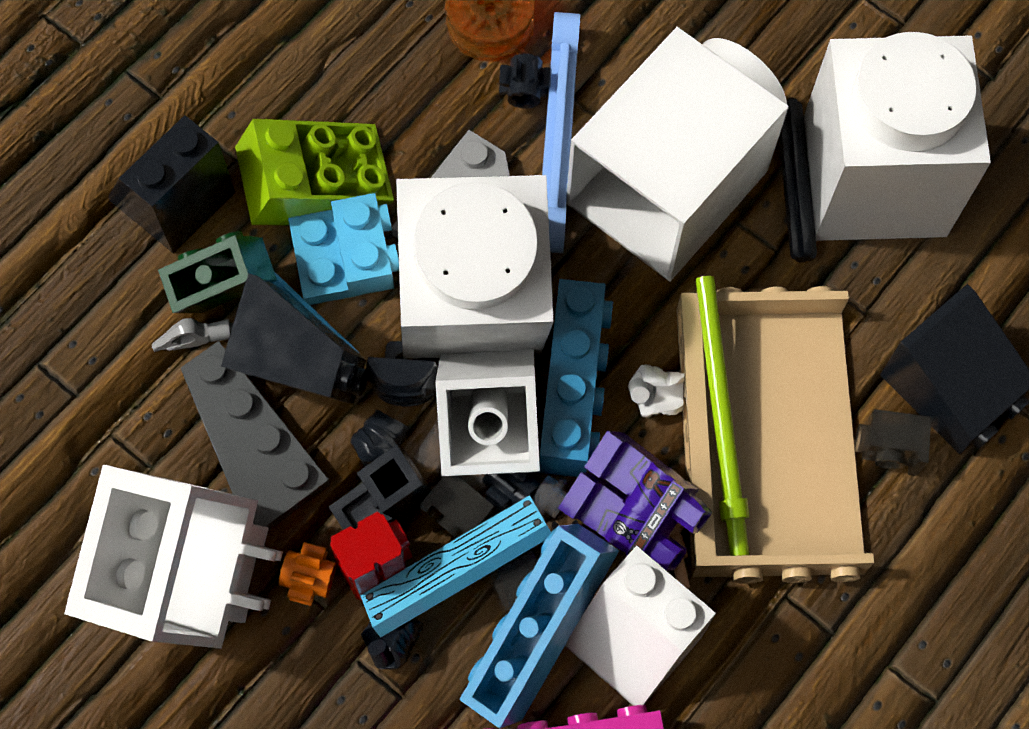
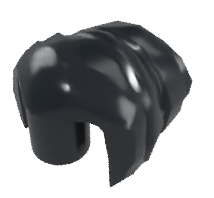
[350,409,409,466]
[361,619,424,670]

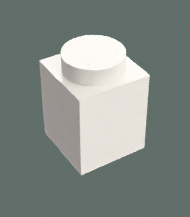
[567,27,789,281]
[804,32,991,241]
[396,175,554,359]

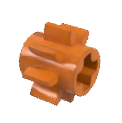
[279,542,337,606]

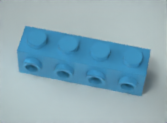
[538,279,613,477]
[459,524,619,729]

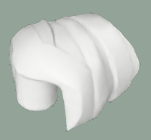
[628,364,685,418]

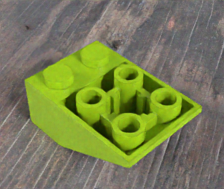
[235,119,394,225]

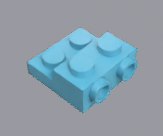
[288,193,399,305]

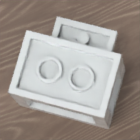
[64,465,283,649]

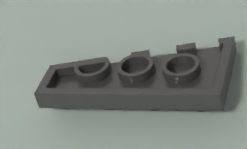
[181,341,330,531]

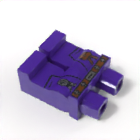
[558,431,712,571]

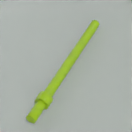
[696,276,750,556]

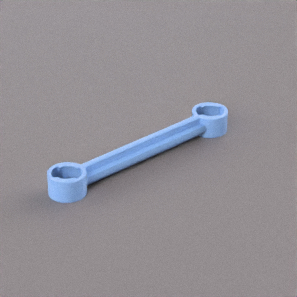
[542,12,580,253]

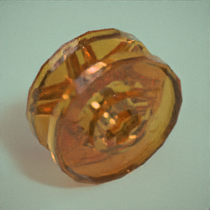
[445,0,535,61]

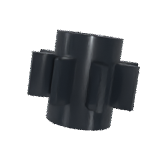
[499,54,552,109]
[482,471,542,512]

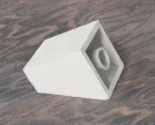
[435,349,540,476]
[565,545,716,706]

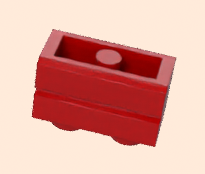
[330,511,413,602]

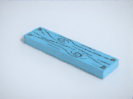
[360,495,551,638]

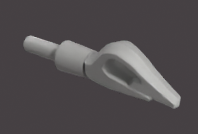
[152,318,234,352]

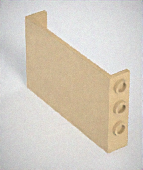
[677,286,874,584]

